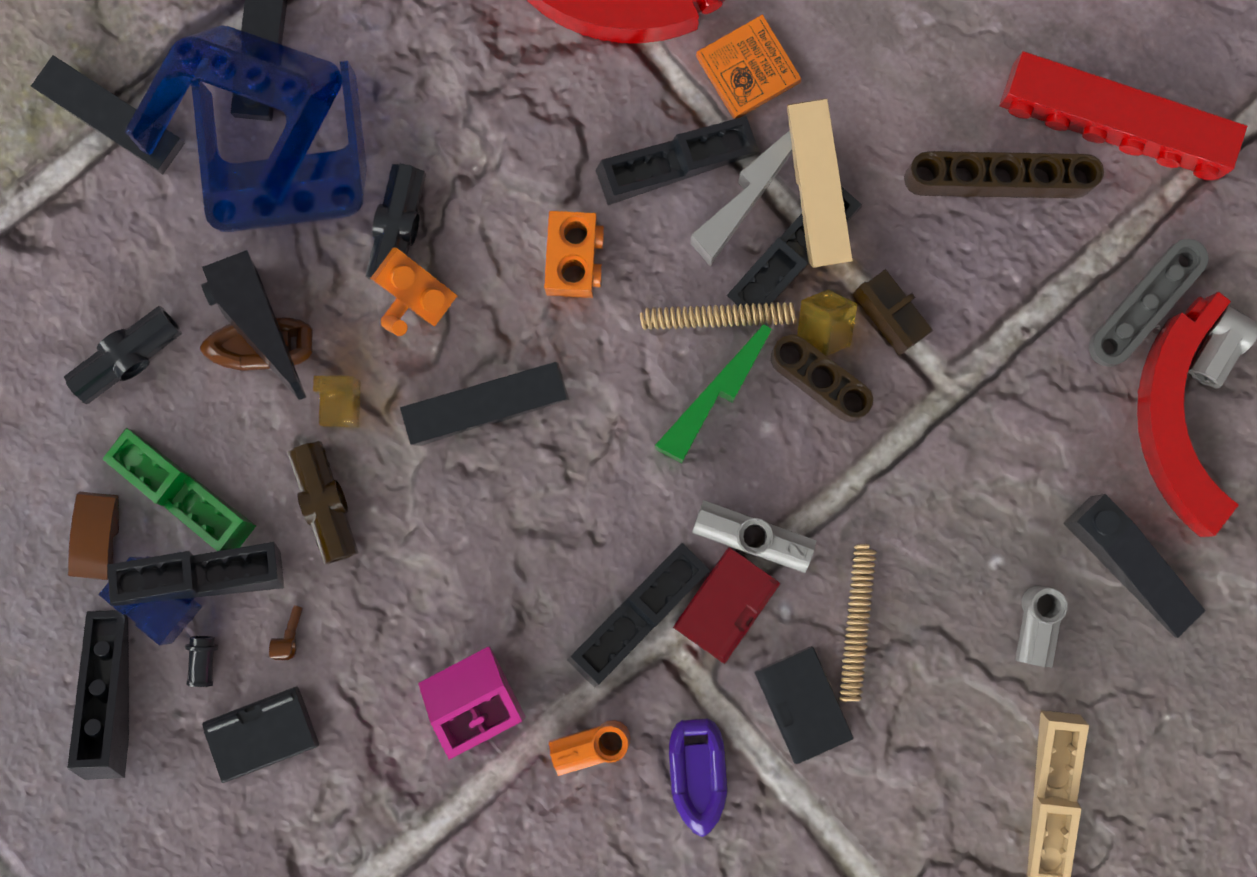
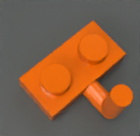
[370,247,458,336]

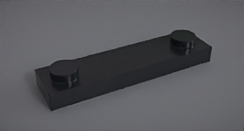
[230,0,288,121]

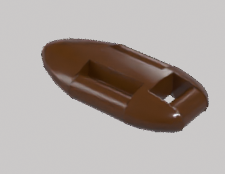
[200,317,313,371]

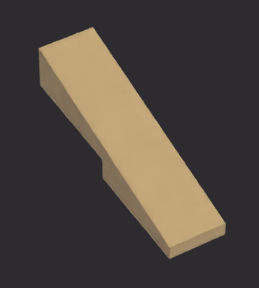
[787,98,853,268]
[1027,710,1089,877]

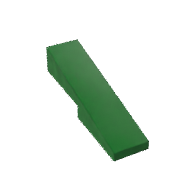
[654,324,772,463]
[102,428,256,551]

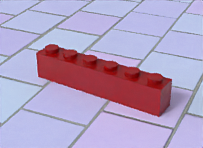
[999,51,1248,180]

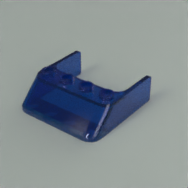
[125,25,343,203]
[191,61,367,232]

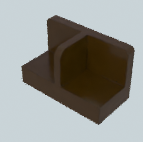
[852,269,933,356]

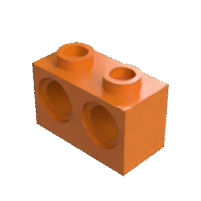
[544,211,604,298]

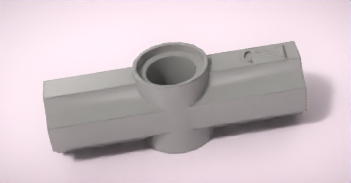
[692,500,817,573]

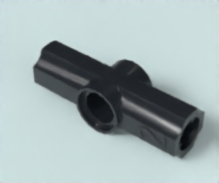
[366,163,426,280]
[64,306,182,404]

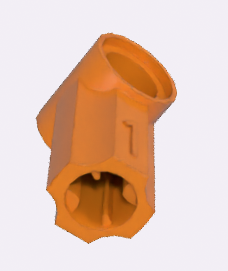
[548,720,631,776]

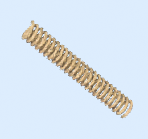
[640,302,797,330]
[838,544,877,702]

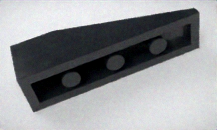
[201,250,306,400]
[1063,494,1206,638]
[67,610,129,780]

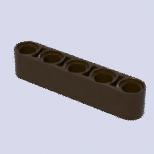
[904,151,1104,199]

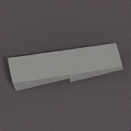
[690,130,792,266]

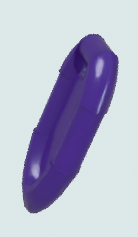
[669,718,728,837]

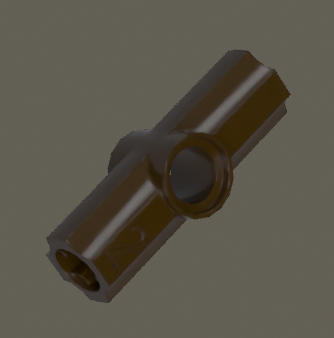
[287,441,359,564]

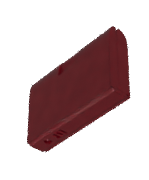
[673,547,781,664]

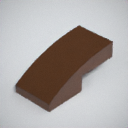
[68,491,119,580]

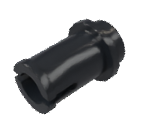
[185,636,218,687]

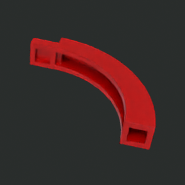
[527,0,726,43]
[1137,292,1239,537]

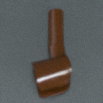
[269,605,303,660]

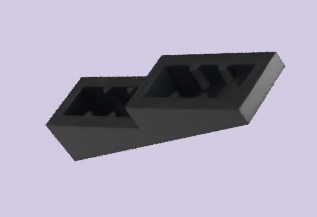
[31,55,185,175]
[595,116,759,206]
[726,186,862,312]
[400,362,569,446]
[107,542,284,606]
[567,543,710,688]

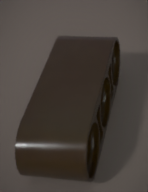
[770,335,873,422]

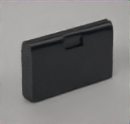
[754,646,854,764]
[202,686,319,783]

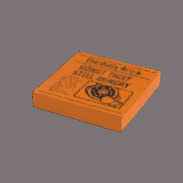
[696,14,802,119]

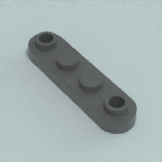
[1089,239,1209,367]

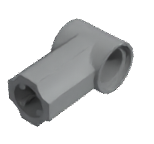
[1188,305,1257,388]
[1015,586,1068,668]

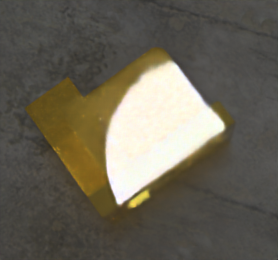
[797,290,857,356]
[313,375,361,428]

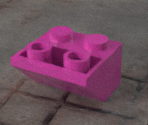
[418,646,526,760]

